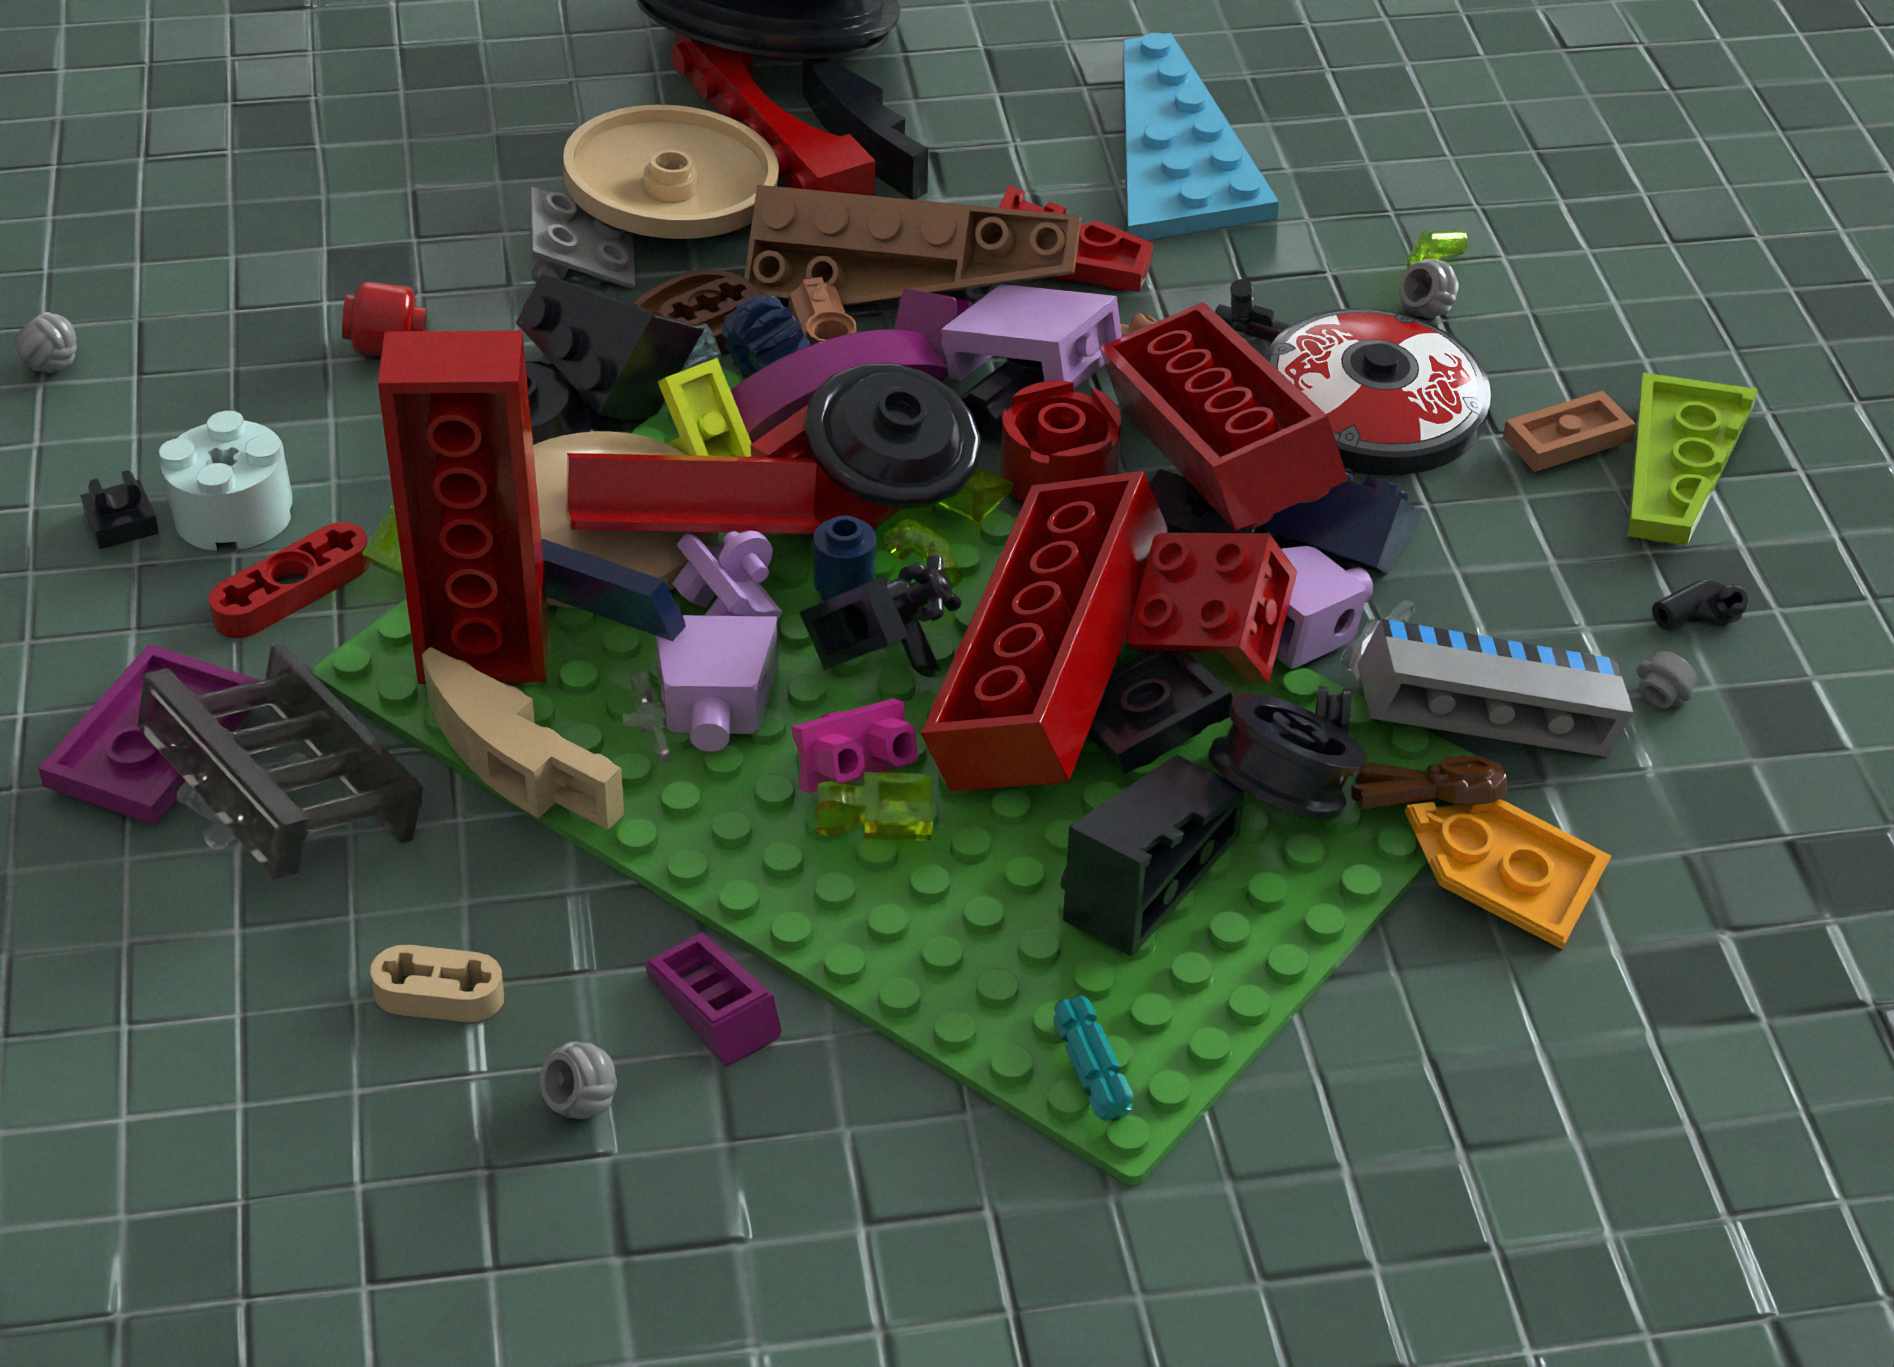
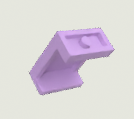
[941,284,1122,390]

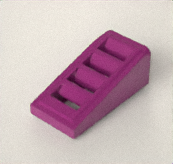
[644,932,782,1065]

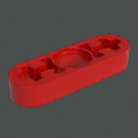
[209,522,370,638]

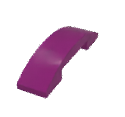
[730,329,948,443]

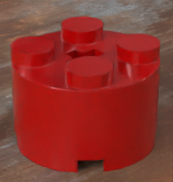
[1000,381,1121,503]

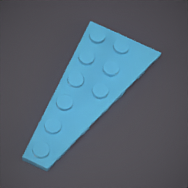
[1123,33,1279,241]

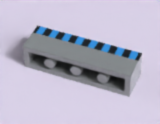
[1357,618,1634,757]

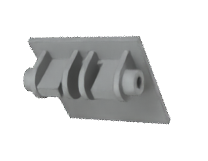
[530,187,636,290]

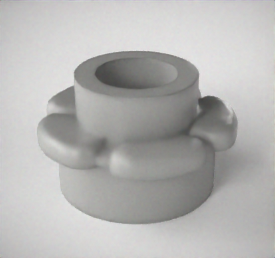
[1636,651,1698,709]

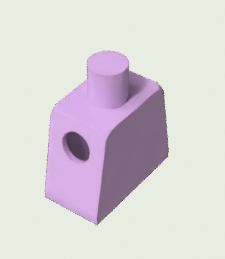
[1276,546,1373,669]
[655,615,778,752]

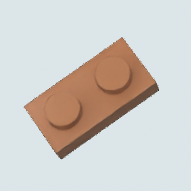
[1503,390,1636,472]

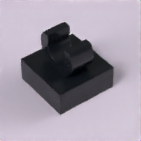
[80,470,159,549]

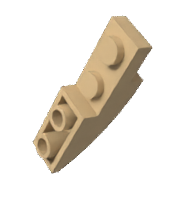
[422,647,624,830]

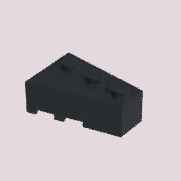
[516,275,704,424]
[1060,755,1245,957]

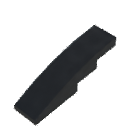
[803,59,928,200]

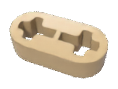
[370,945,504,1023]

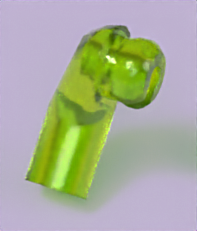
[1406,229,1468,269]

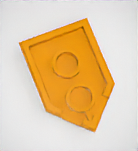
[1405,799,1611,949]

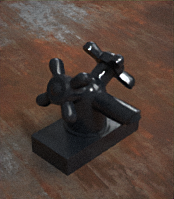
[799,554,961,677]

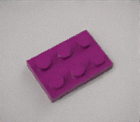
[38,644,262,825]

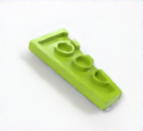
[1627,373,1758,545]

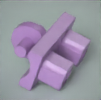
[672,531,783,620]

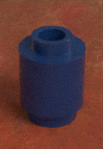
[813,516,876,601]

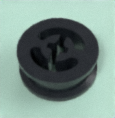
[1208,693,1367,820]

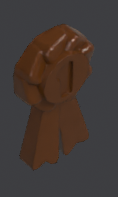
[1351,755,1508,809]

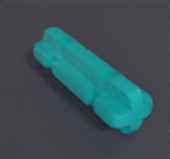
[1053,995,1133,1121]

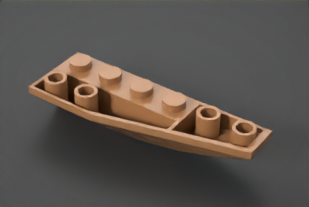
[744,185,1082,306]

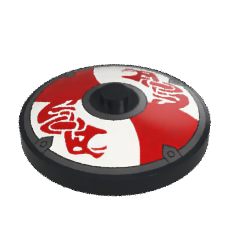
[1265,308,1491,475]

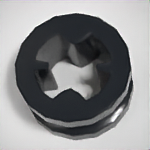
[1315,686,1352,734]

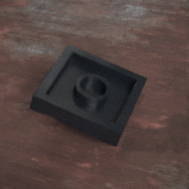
[1087,650,1233,774]

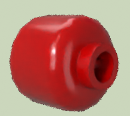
[342,282,427,357]

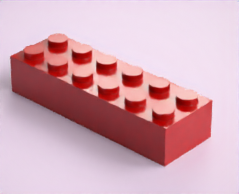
[1099,302,1348,531]
[378,330,550,684]
[921,471,1168,792]

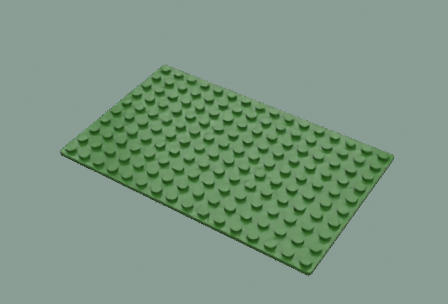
[313,368,1479,1186]

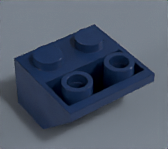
[1263,473,1422,574]

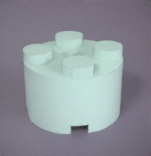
[159,411,293,551]

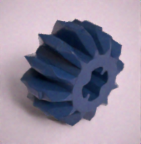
[721,294,810,379]

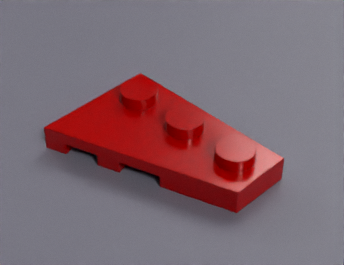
[999,185,1153,292]

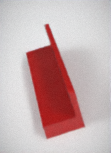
[566,453,820,534]

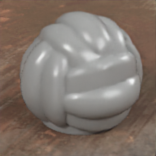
[1399,259,1459,318]
[14,312,77,373]
[540,1041,617,1120]

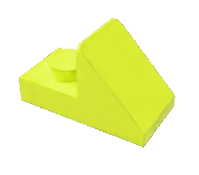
[658,358,752,457]

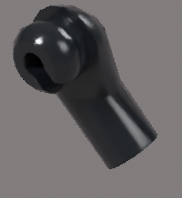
[1652,580,1749,630]

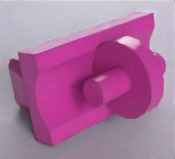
[791,698,918,794]

